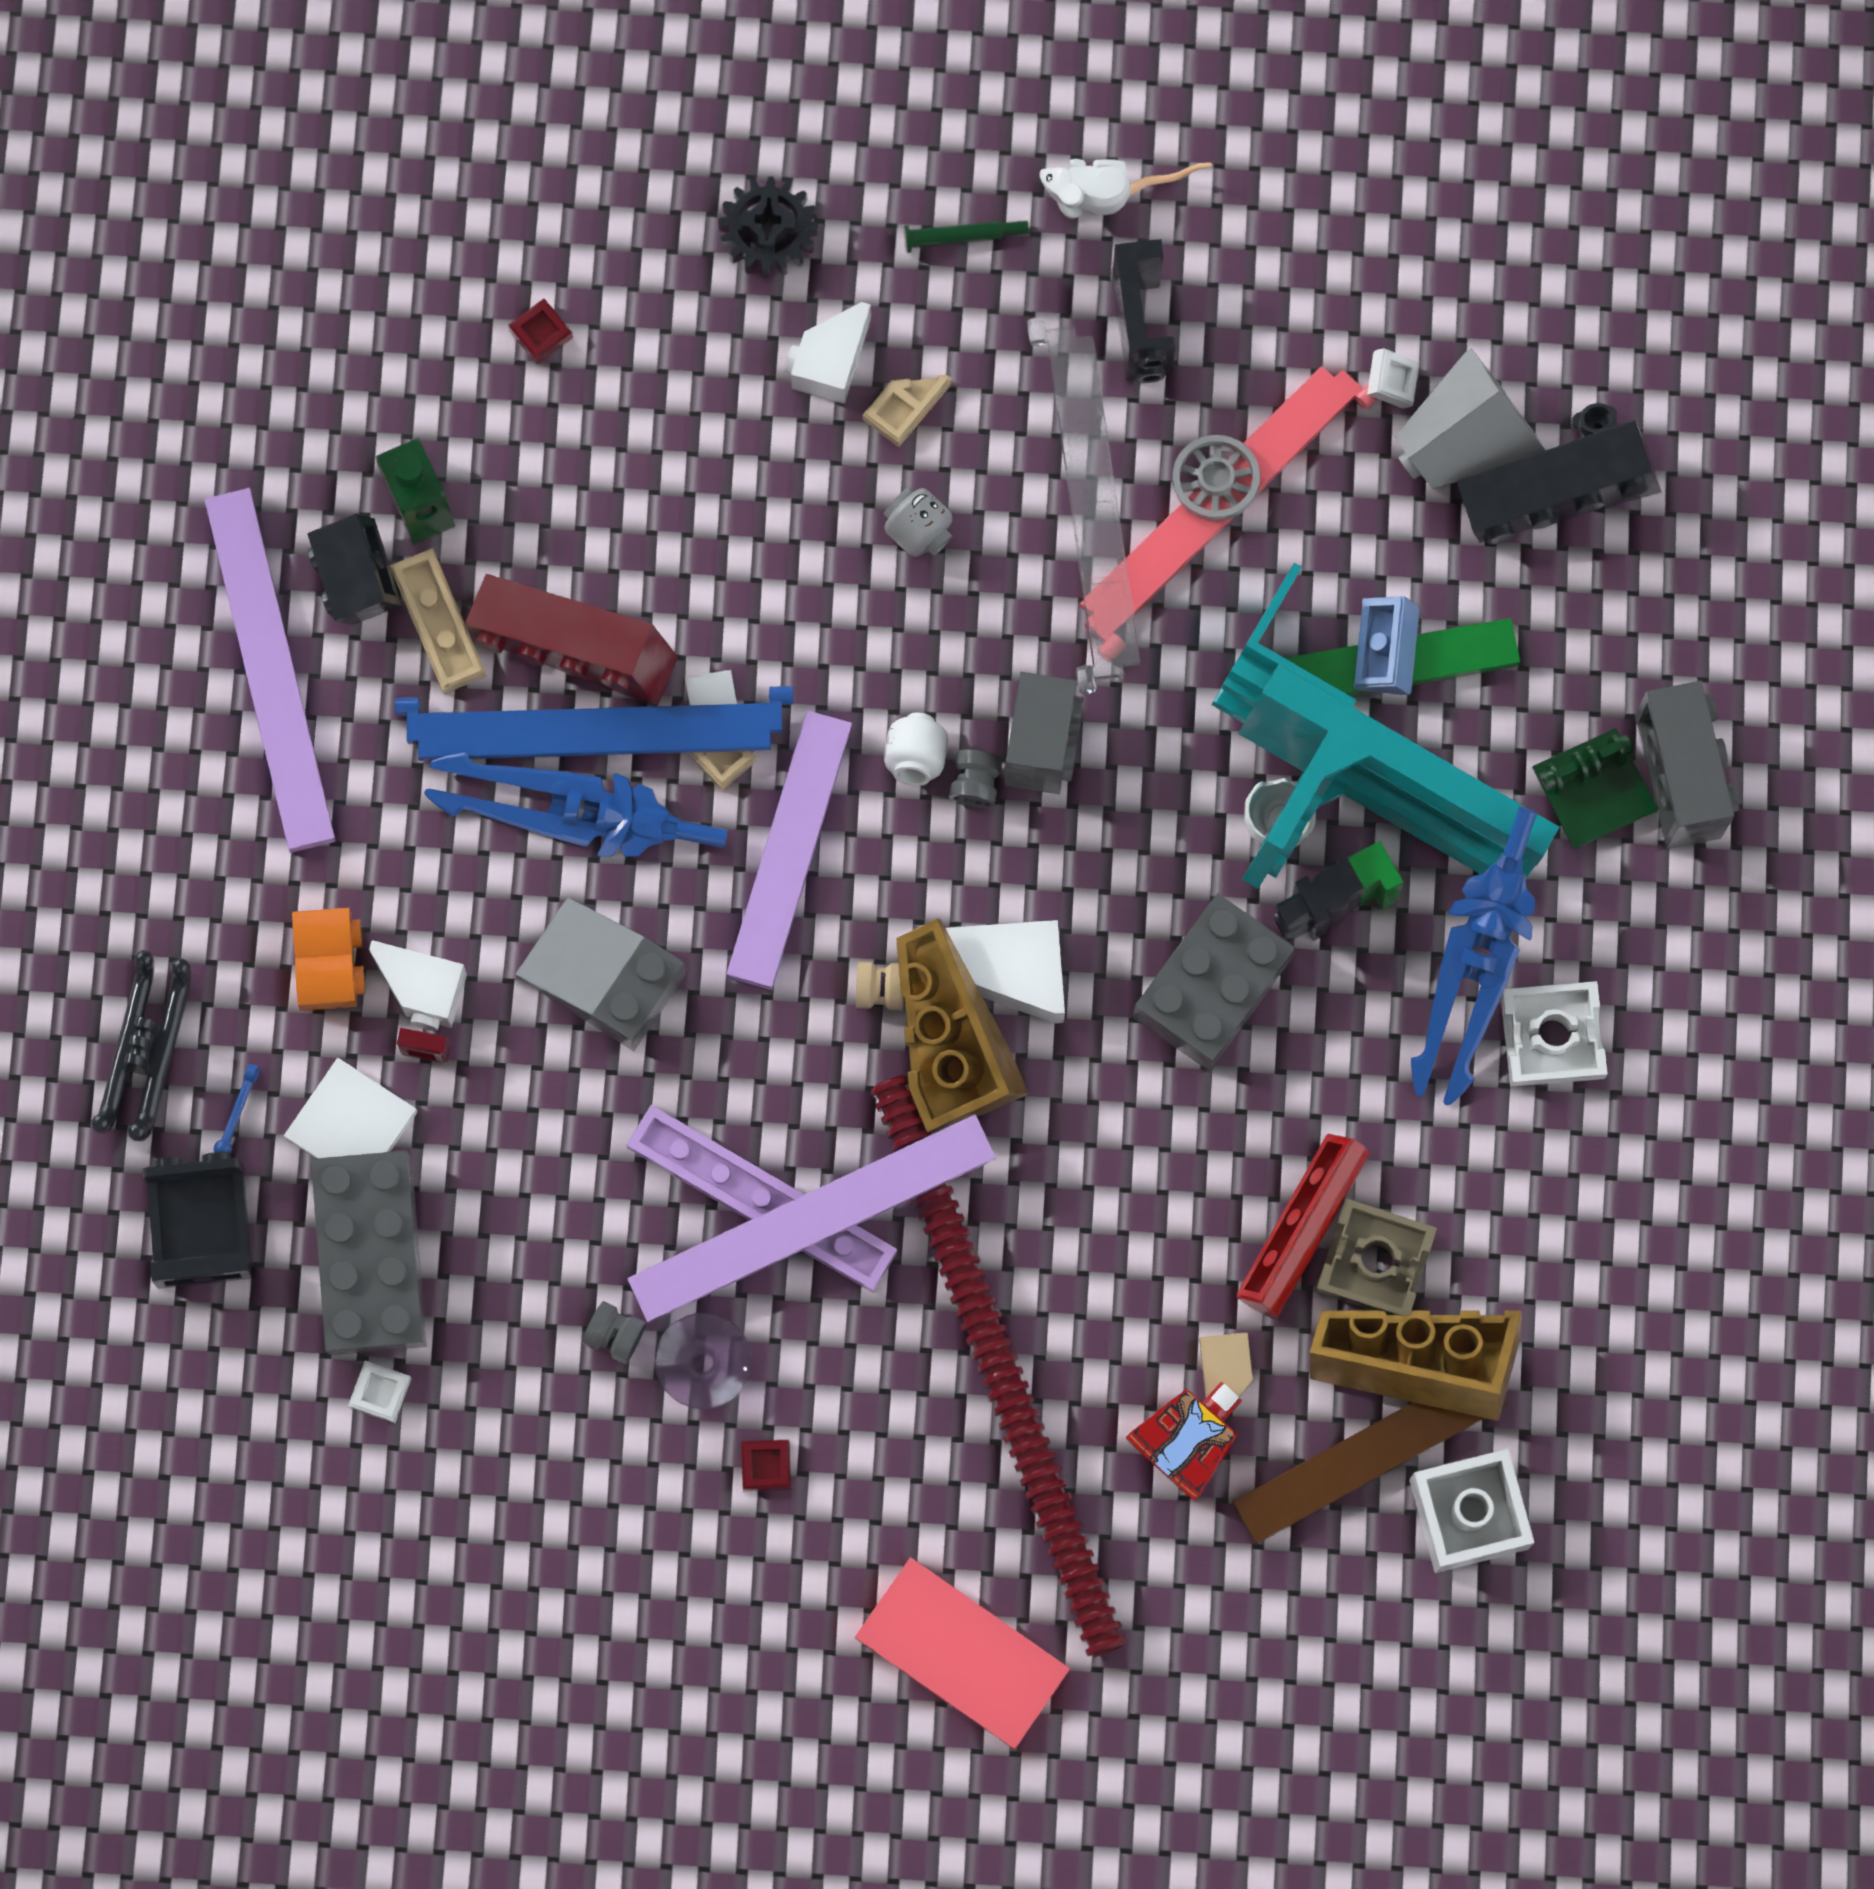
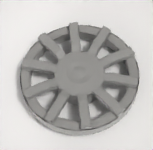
[1173,435,1260,522]

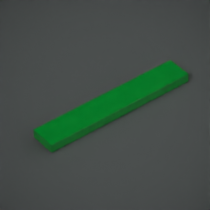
[1285,618,1521,696]

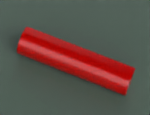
[1236,1134,1370,1319]

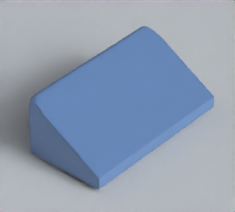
[1354,596,1419,695]

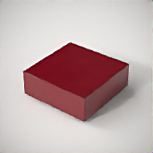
[508,298,573,365]
[397,1028,451,1063]
[741,1439,791,1491]

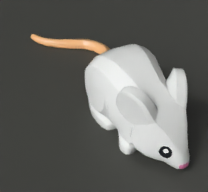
[1039,159,1212,219]

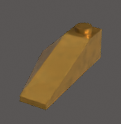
[896,918,1029,1132]

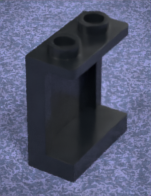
[1112,239,1176,383]
[143,1152,253,1289]

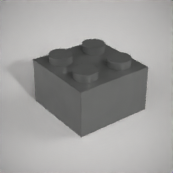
[1004,672,1084,795]

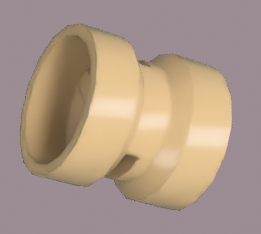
[856,961,904,1011]

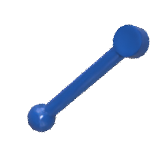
[213,1063,260,1153]

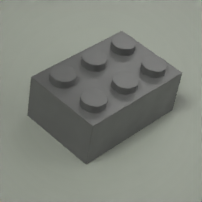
[1635,680,1739,849]
[1133,893,1295,1072]

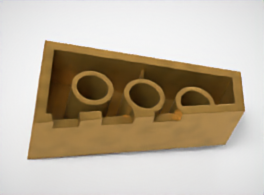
[1310,1310,1522,1421]

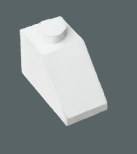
[785,302,871,404]
[369,940,467,1031]

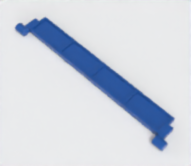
[395,686,794,761]

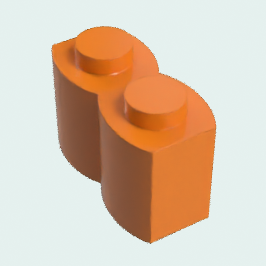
[292,908,366,1011]

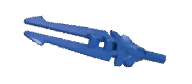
[424,752,728,857]
[1411,806,1537,1106]

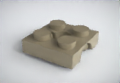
[1315,1198,1437,1315]

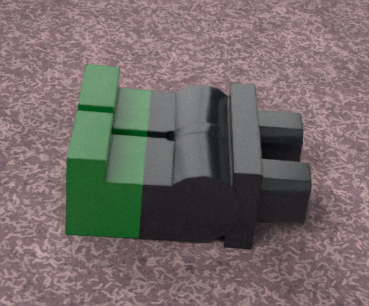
[1273,841,1403,942]

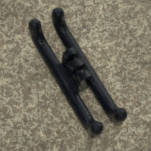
[91,950,191,1142]

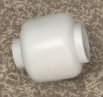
[884,713,948,786]

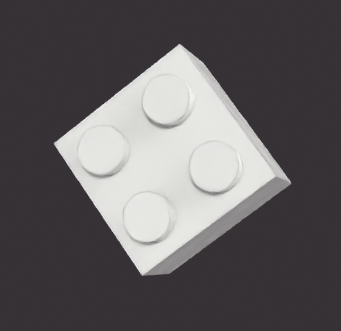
[1410,1449,1534,1573]

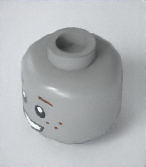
[883,488,953,557]

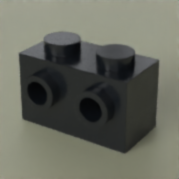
[307,514,402,625]

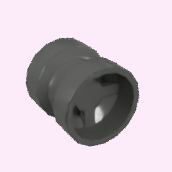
[949,749,1003,808]
[582,1301,647,1365]

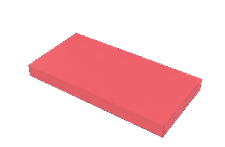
[855,1557,1070,1750]

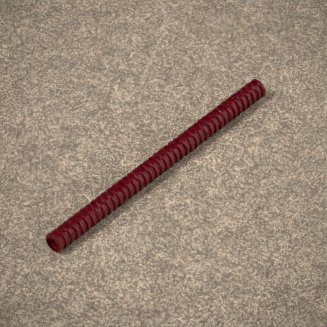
[870,1075,1127,1658]

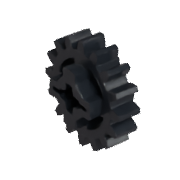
[718,176,818,278]

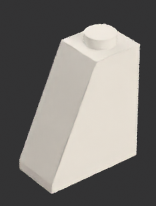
[946,920,1065,1023]

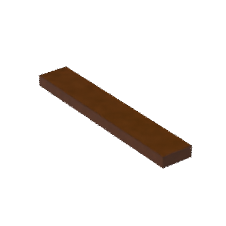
[1232,1399,1508,1545]

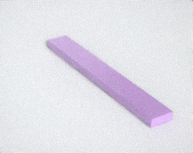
[204,488,336,853]
[627,1114,996,1323]

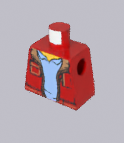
[1126,1382,1242,1502]

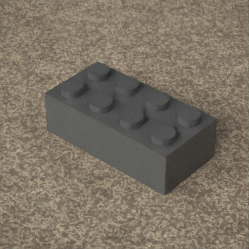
[311,1150,427,1356]

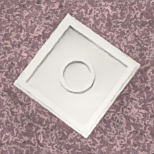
[284,1058,418,1158]

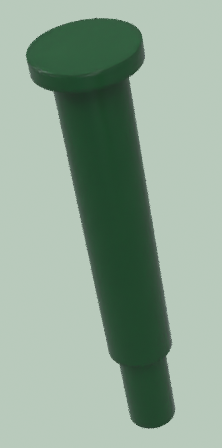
[904,220,1029,253]

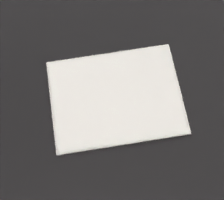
[685,670,737,705]

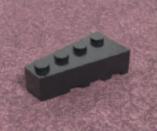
[1457,420,1662,544]

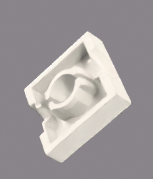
[1501,981,1608,1087]

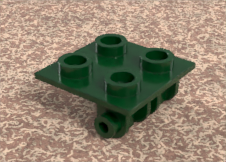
[1532,728,1658,850]

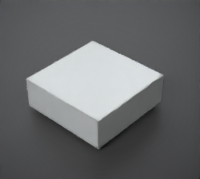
[1367,348,1419,409]
[348,1361,412,1423]

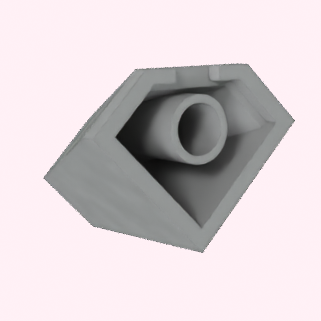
[1395,348,1545,489]

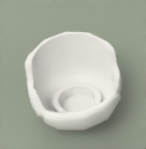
[1244,778,1316,846]

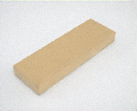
[390,548,487,694]

